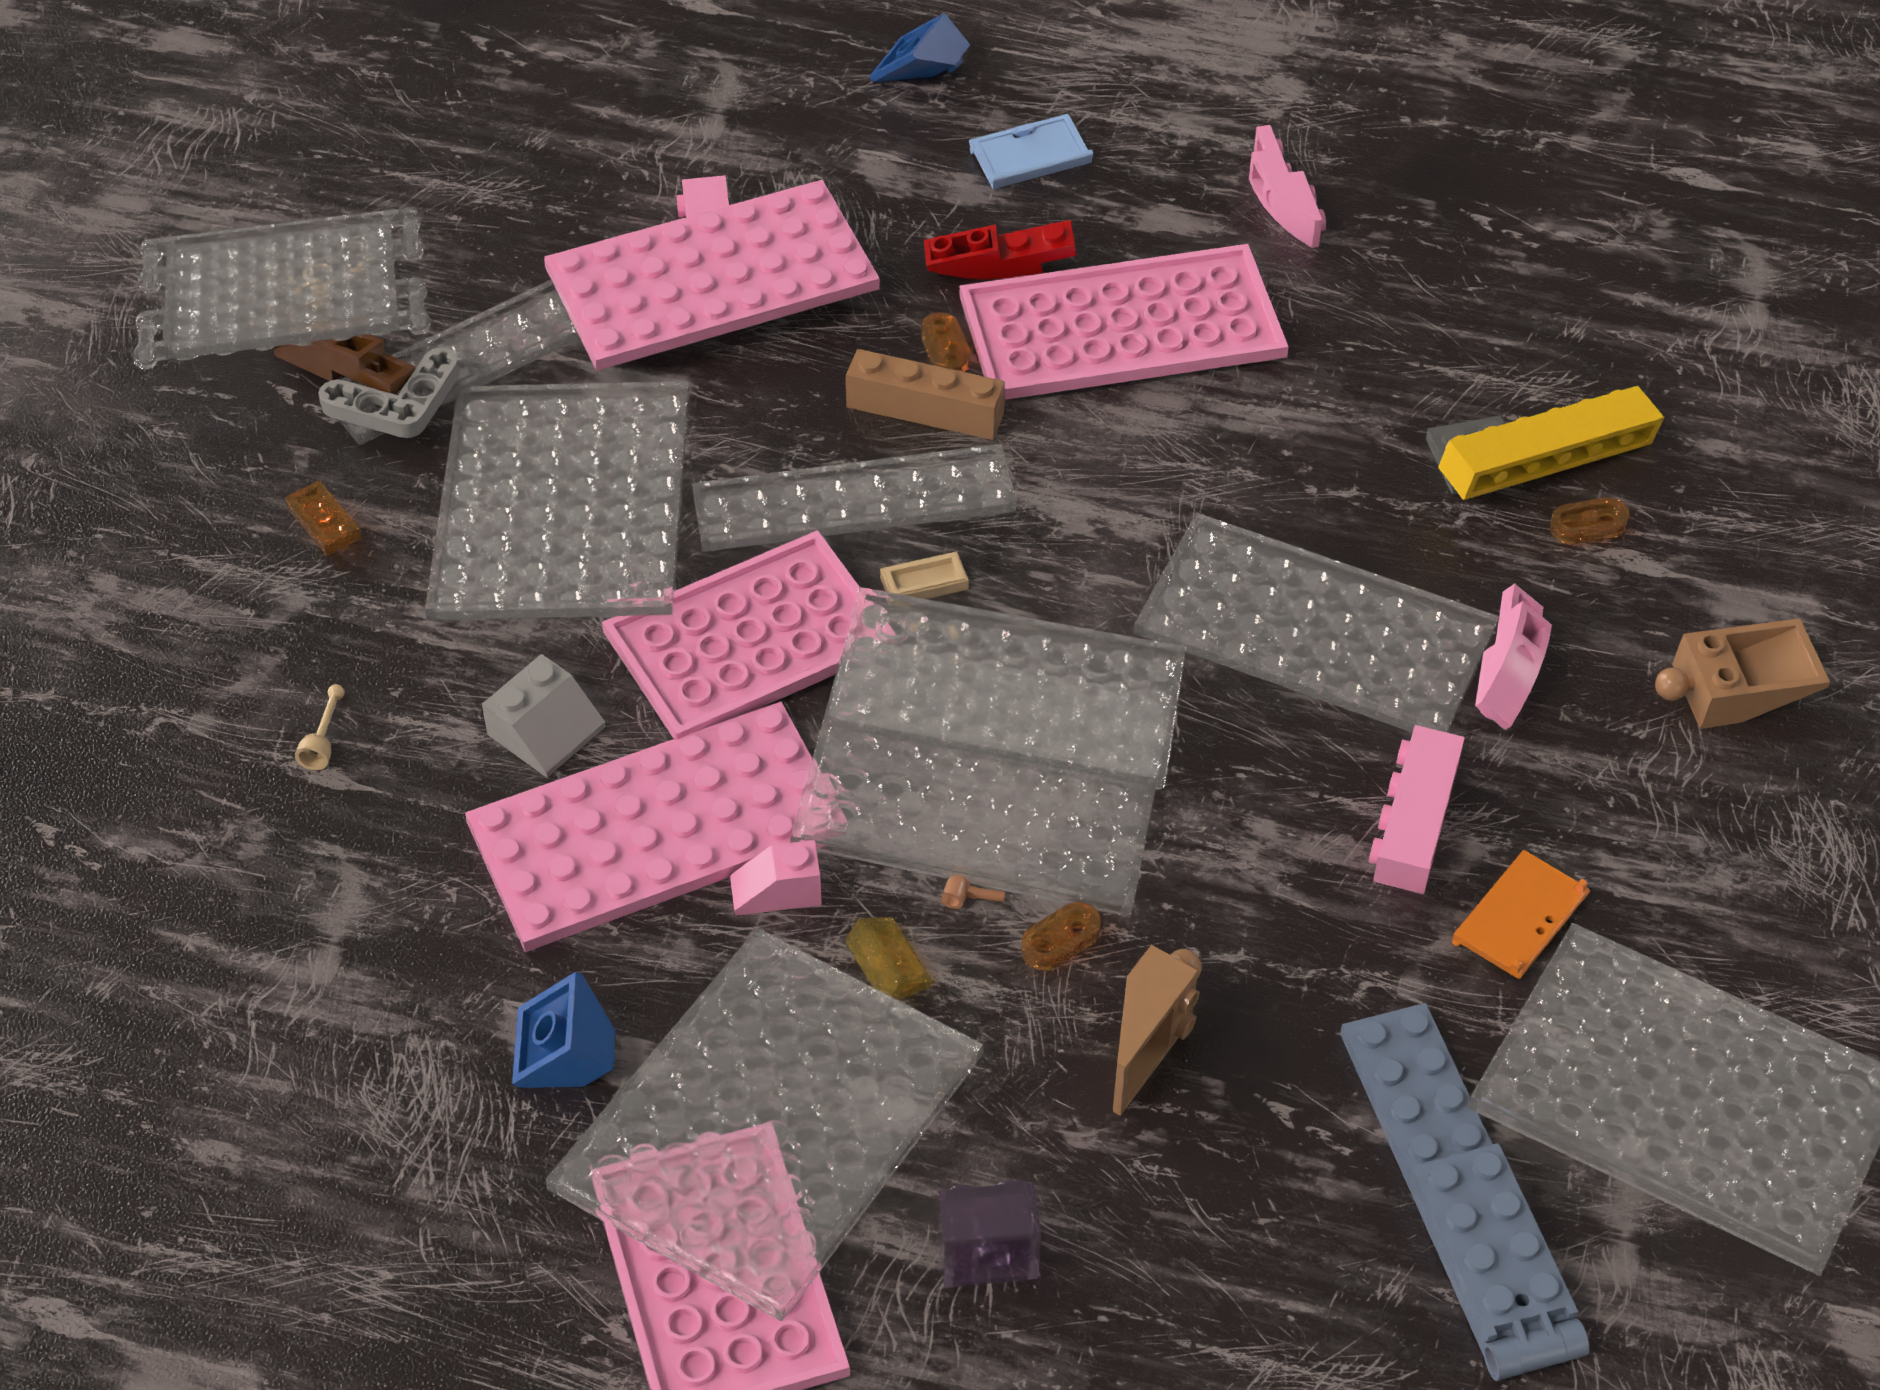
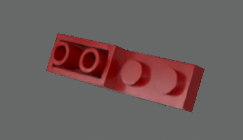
[924,220,1077,279]

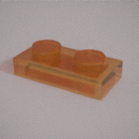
[285,480,361,556]

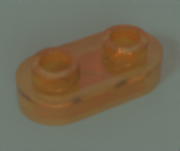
[921,312,970,372]
[1550,497,1630,544]
[1021,902,1101,970]

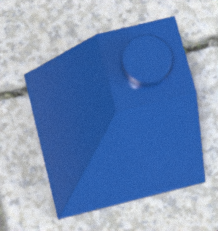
[869,13,970,82]
[512,972,615,1088]

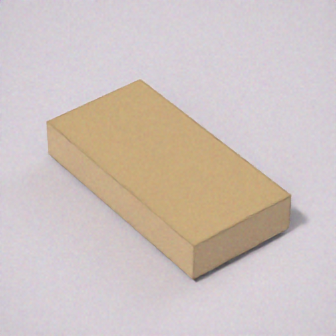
[880,551,969,607]

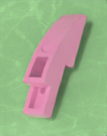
[1249,125,1326,248]
[1475,583,1552,730]

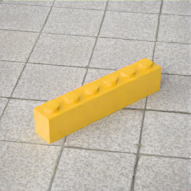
[1438,386,1664,500]

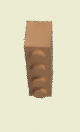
[846,349,1005,440]

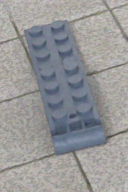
[1340,1003,1589,1381]

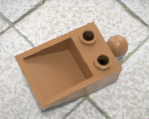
[1655,618,1830,729]
[1113,945,1202,1116]

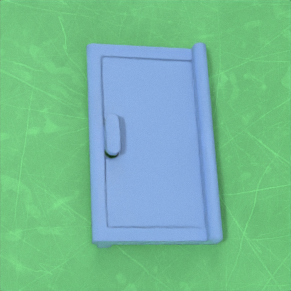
[969,114,1093,189]

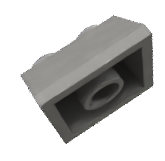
[482,654,606,778]

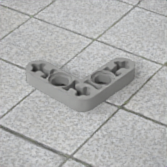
[318,347,460,438]

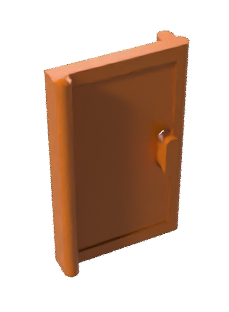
[1452,849,1590,979]

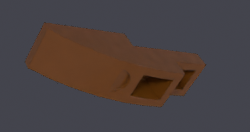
[274,327,415,394]

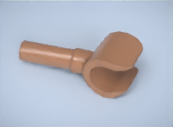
[941,875,1005,909]

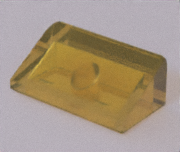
[845,917,933,1004]

